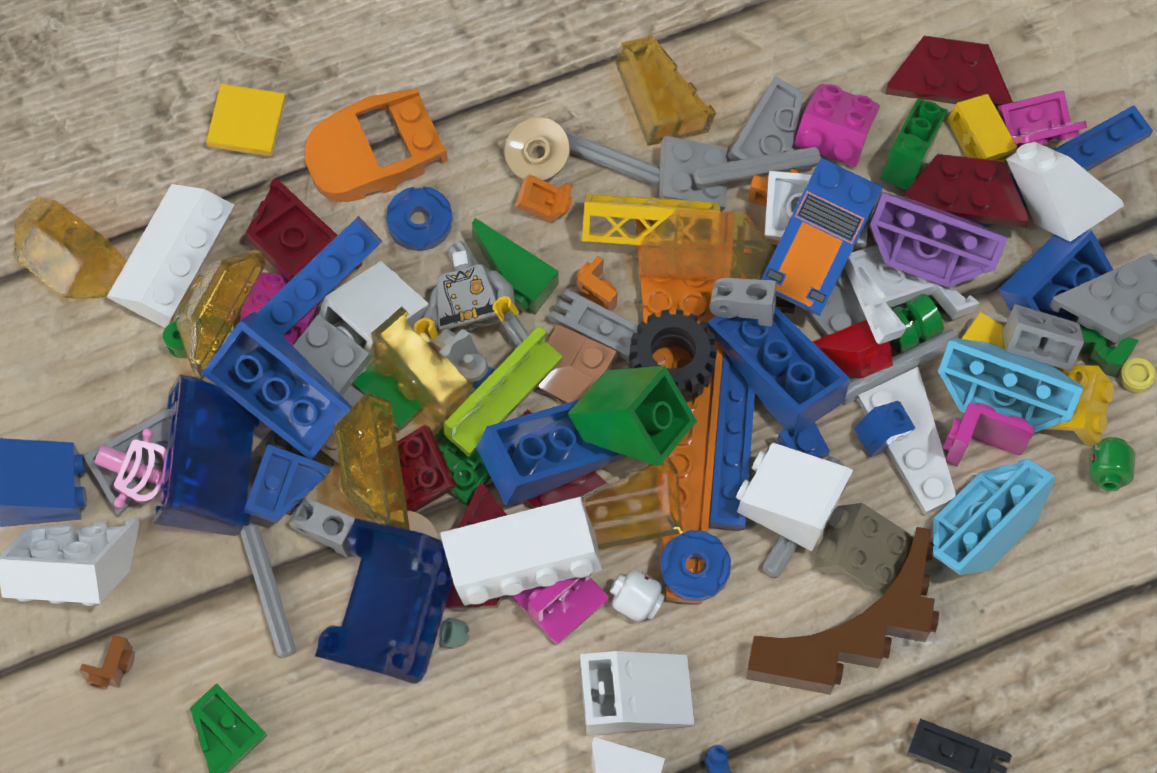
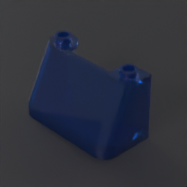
[154,374,260,536]
[315,518,453,684]

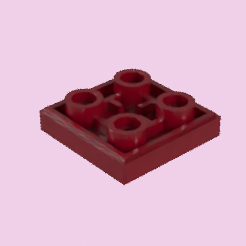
[368,425,458,513]

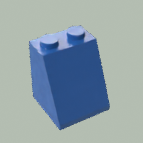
[0,438,87,527]

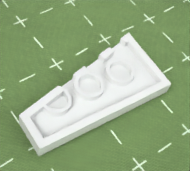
[857,367,956,516]

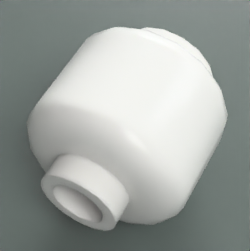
[609,569,665,622]

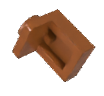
[79,635,135,690]

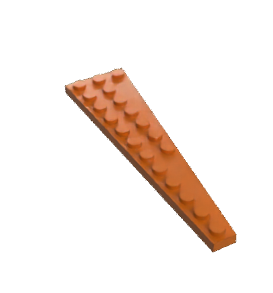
[635,213,735,604]

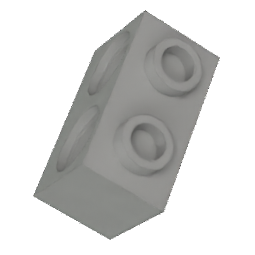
[1002,304,1084,371]

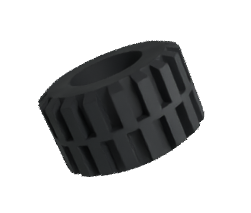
[629,309,717,402]

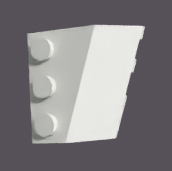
[0,518,139,606]

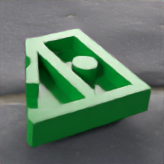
[190,683,267,773]

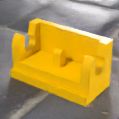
[947,94,1018,163]

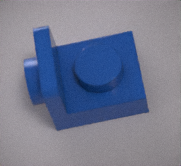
[776,422,830,459]

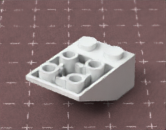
[580,651,694,735]

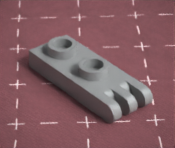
[548,289,638,361]

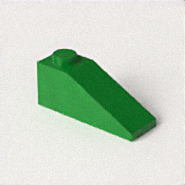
[472,218,559,315]

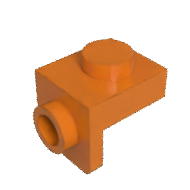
[515,174,572,223]

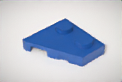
[243,444,331,523]

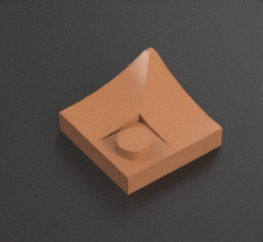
[537,324,619,404]

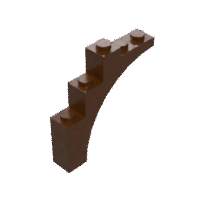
[746,527,939,695]

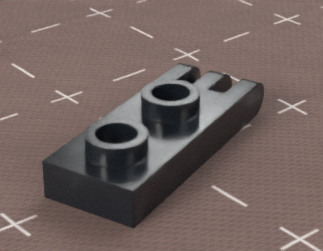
[907,718,1012,773]

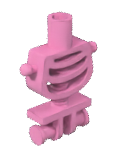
[94,428,215,522]

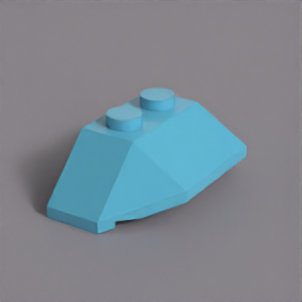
[938,338,1083,433]
[933,458,1055,575]

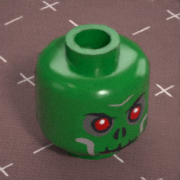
[1089,437,1136,491]

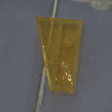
[615,36,717,146]
[371,307,475,427]
[581,456,683,550]

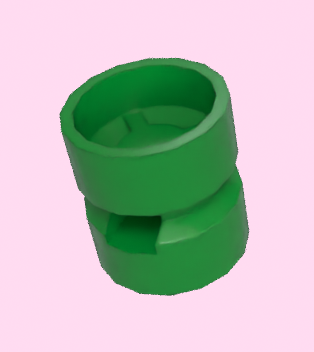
[889,294,944,354]

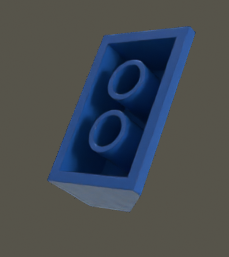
[999,230,1113,322]

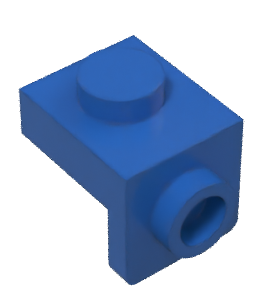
[854,401,915,457]

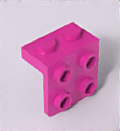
[794,84,880,167]
[998,90,1087,148]
[943,402,1035,467]

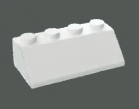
[107,184,235,328]
[441,497,602,606]

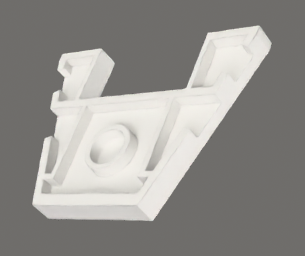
[845,245,979,344]

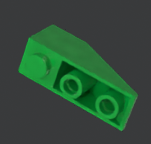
[880,98,948,190]

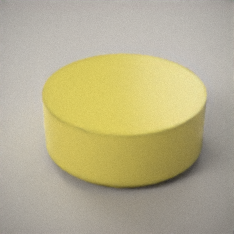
[1119,357,1156,393]

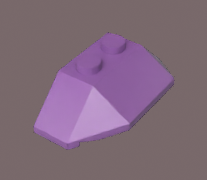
[869,192,1008,287]

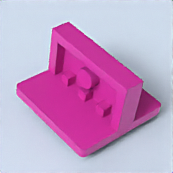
[511,574,608,644]

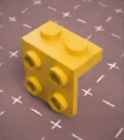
[1046,365,1114,446]

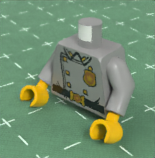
[414,251,519,342]

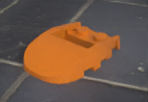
[304,88,448,202]

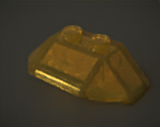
[14,197,127,298]
[639,209,775,281]
[176,249,266,381]
[334,394,410,533]

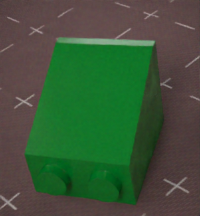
[568,366,697,466]

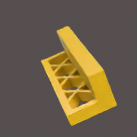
[582,193,720,250]

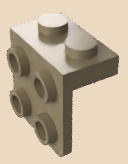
[813,503,912,596]

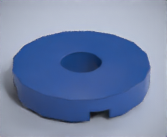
[386,186,453,251]
[660,530,731,601]

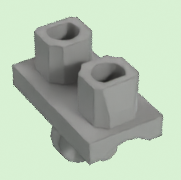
[433,329,488,391]

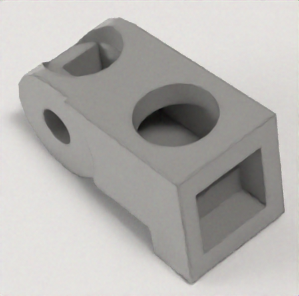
[709,278,776,326]
[289,498,363,557]

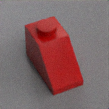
[812,319,893,378]

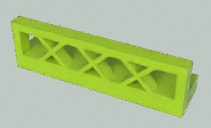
[444,326,563,457]

